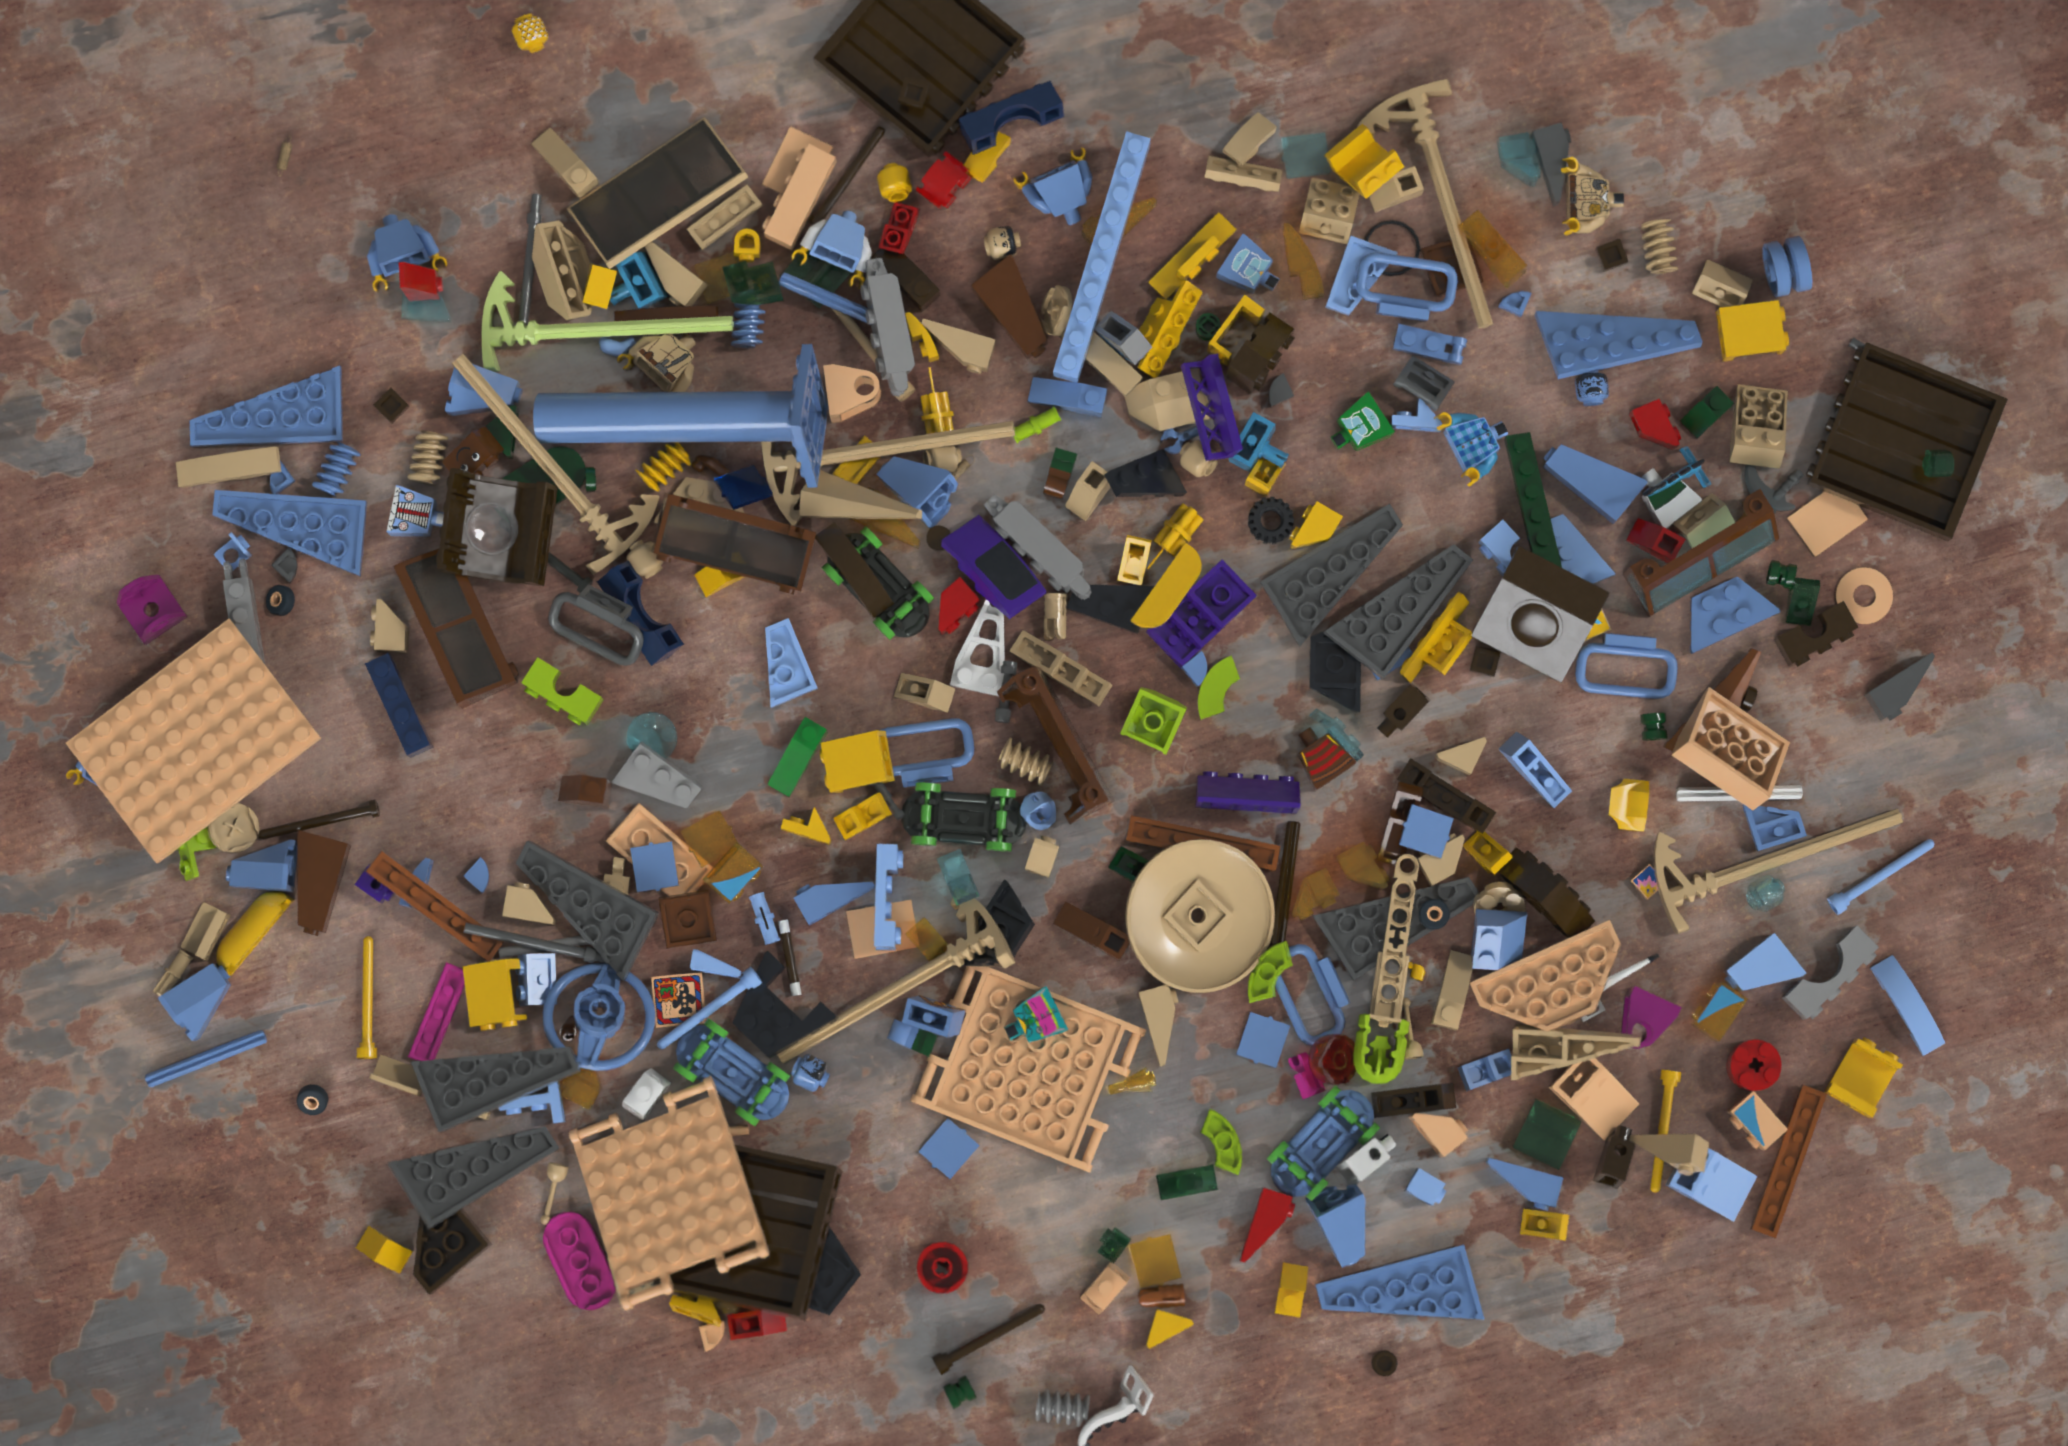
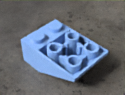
[1666,1148,1757,1222]

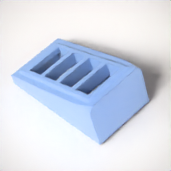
[690,949,742,979]

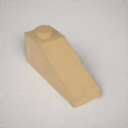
[531,128,599,199]
[645,241,708,307]
[922,318,996,374]
[1431,950,1473,1031]
[1138,985,1179,1067]
[1630,1134,1709,1175]

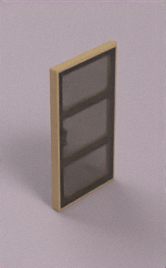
[567,117,748,269]

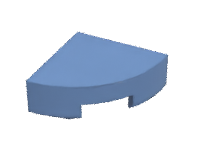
[1498,291,1532,317]
[270,460,296,494]
[1182,651,1207,687]
[464,857,489,893]

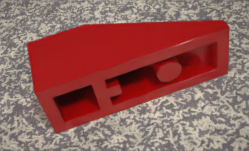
[399,262,444,301]
[1239,1187,1296,1263]

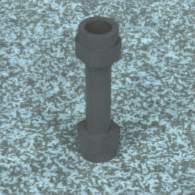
[995,661,1017,723]

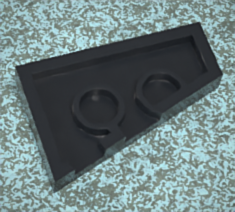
[1104,449,1187,497]

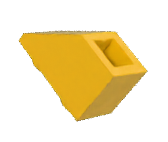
[1289,501,1343,550]

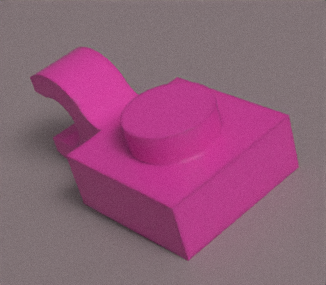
[1288,1052,1326,1099]

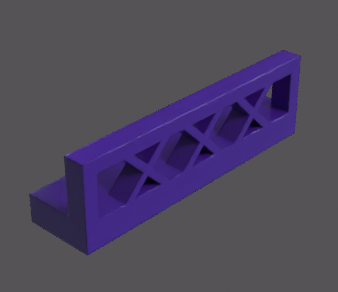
[1181,354,1243,461]

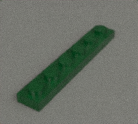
[1504,432,1562,568]

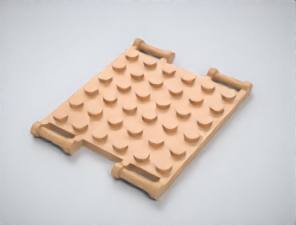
[910,966,1147,1173]
[569,1076,770,1311]

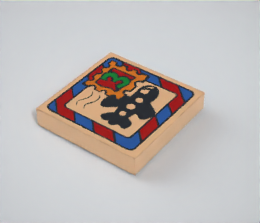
[651,972,707,1028]

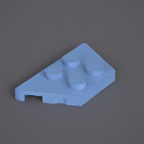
[1690,576,1780,654]

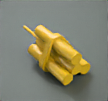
[920,367,954,434]
[1147,503,1204,570]

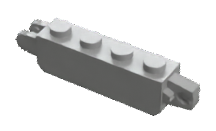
[861,258,915,397]
[984,494,1092,600]
[223,559,265,664]

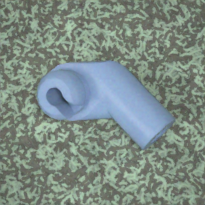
[599,336,636,357]

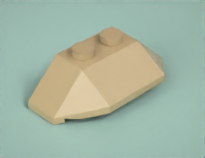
[532,220,593,320]
[1124,368,1210,431]

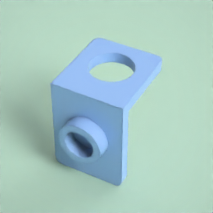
[214,532,252,571]

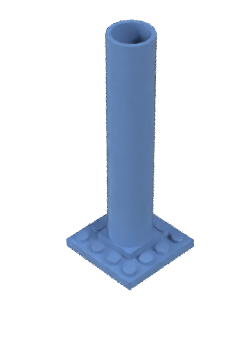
[533,344,829,488]

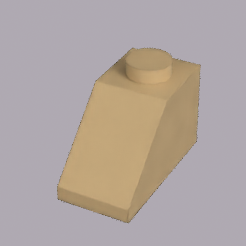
[894,673,955,713]
[502,882,556,926]

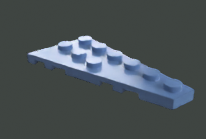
[213,490,367,577]
[1315,1245,1485,1320]

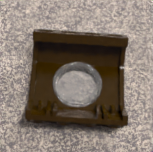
[436,468,558,586]

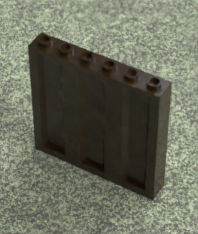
[813,0,1026,157]
[1806,342,2008,541]
[653,1145,843,1321]

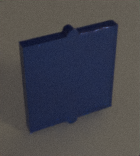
[714,464,773,510]

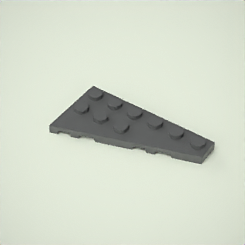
[1323,544,1473,679]
[516,841,659,981]
[1312,877,1480,981]
[411,1047,581,1133]
[387,1126,559,1229]

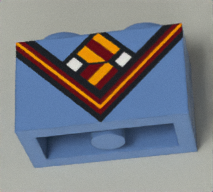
[902,995,965,1037]

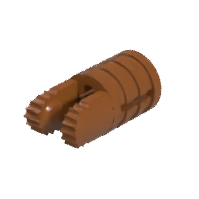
[1138,1283,1185,1308]

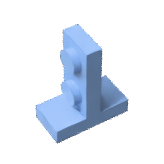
[499,1081,566,1124]

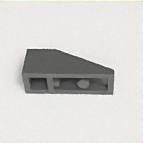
[1530,122,1571,207]
[1864,652,1935,721]

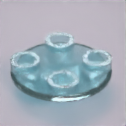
[627,712,677,759]

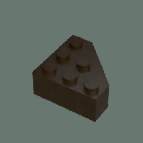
[1226,312,1295,394]
[1498,847,1595,938]
[413,1208,492,1295]

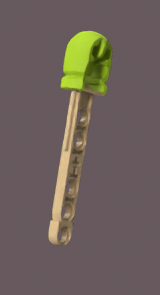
[1353,854,1419,1084]

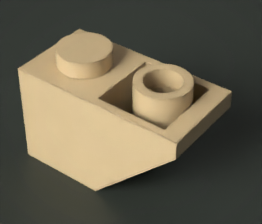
[1369,166,1424,213]
[1065,461,1111,522]
[370,599,409,654]
[1417,833,1465,887]
[1025,835,1059,878]

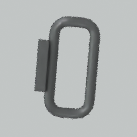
[548,584,644,666]

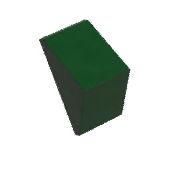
[484,405,519,459]
[1108,846,1149,883]

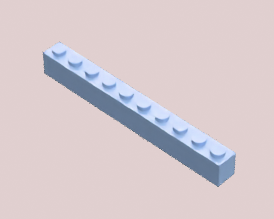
[1053,131,1151,383]

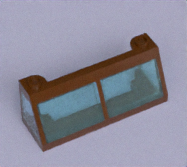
[1623,489,1779,617]

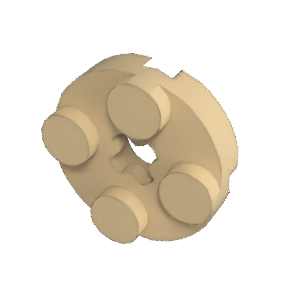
[1473,882,1525,913]

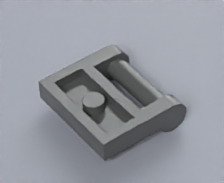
[1393,355,1455,411]

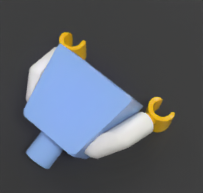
[792,211,872,289]

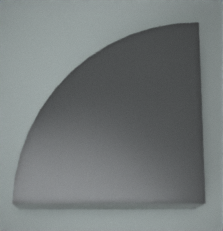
[1269,373,1294,407]
[271,547,298,583]

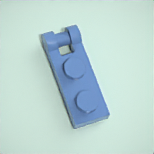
[1393,324,1467,365]

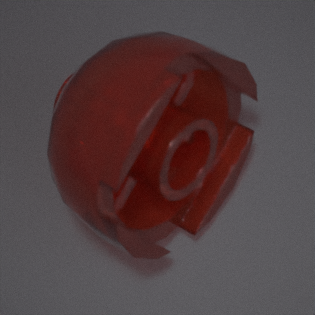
[1308,1034,1356,1085]

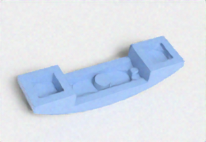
[1870,955,1945,1056]

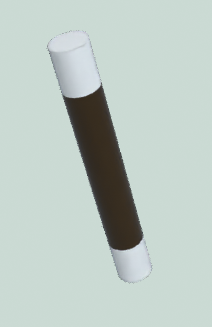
[778,920,802,997]

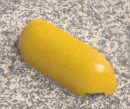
[1131,543,1202,628]
[216,891,295,976]

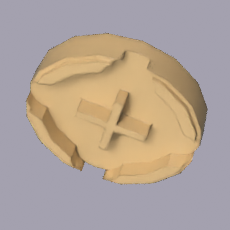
[1040,285,1072,336]
[207,803,260,853]

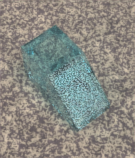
[1497,132,1541,187]
[937,849,980,906]

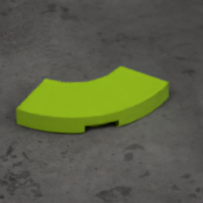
[1198,655,1240,720]
[1248,941,1293,1003]
[1200,1109,1242,1175]

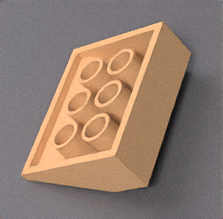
[1672,687,1790,810]

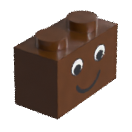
[442,426,504,476]

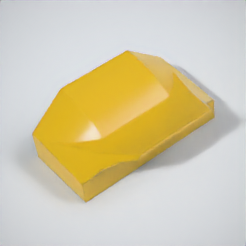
[1608,778,1649,832]

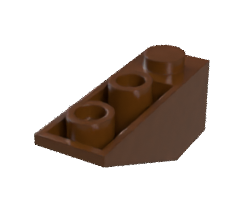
[1053,902,1130,961]

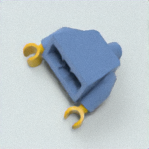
[1013,147,1092,225]
[367,214,447,293]

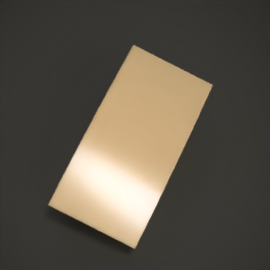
[1223,112,1277,166]

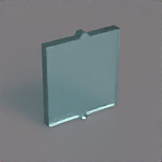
[1282,132,1330,179]

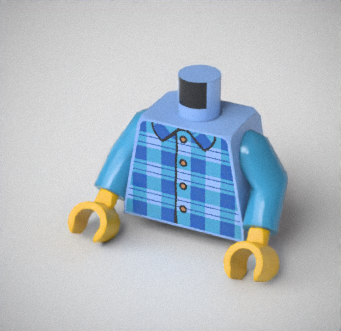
[1434,412,1508,487]

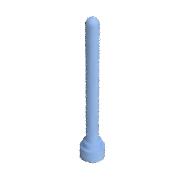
[1827,839,1934,915]
[657,966,763,1049]

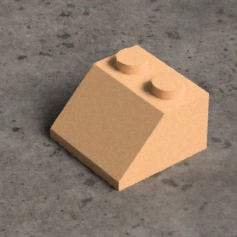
[1409,1113,1468,1158]

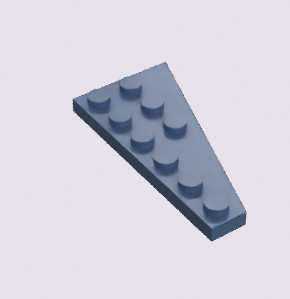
[1535,311,1703,379]
[190,365,343,447]

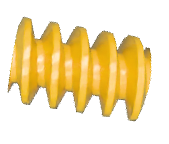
[635,442,691,492]

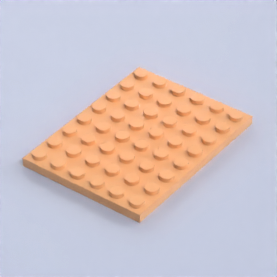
[66,619,321,864]

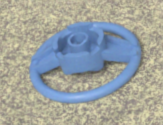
[543,963,656,1071]

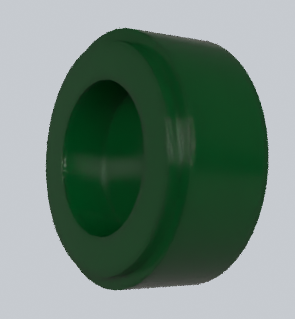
[585,467,596,492]

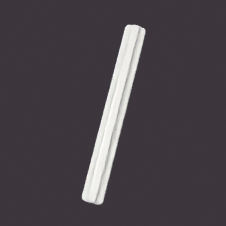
[1676,785,1803,802]

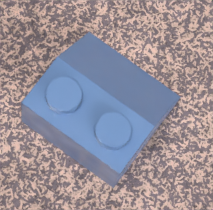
[1471,909,1527,970]

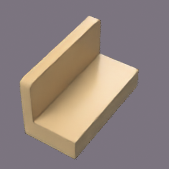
[1692,260,1753,307]
[1673,493,1735,548]
[181,902,231,961]
[369,1054,422,1096]

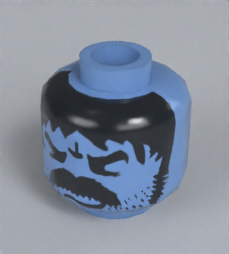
[1575,370,1609,406]
[790,1054,830,1092]

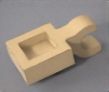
[604,857,631,895]

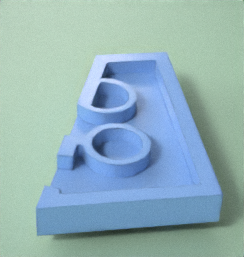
[1325,236,1398,316]
[1551,514,1615,584]
[765,618,818,708]

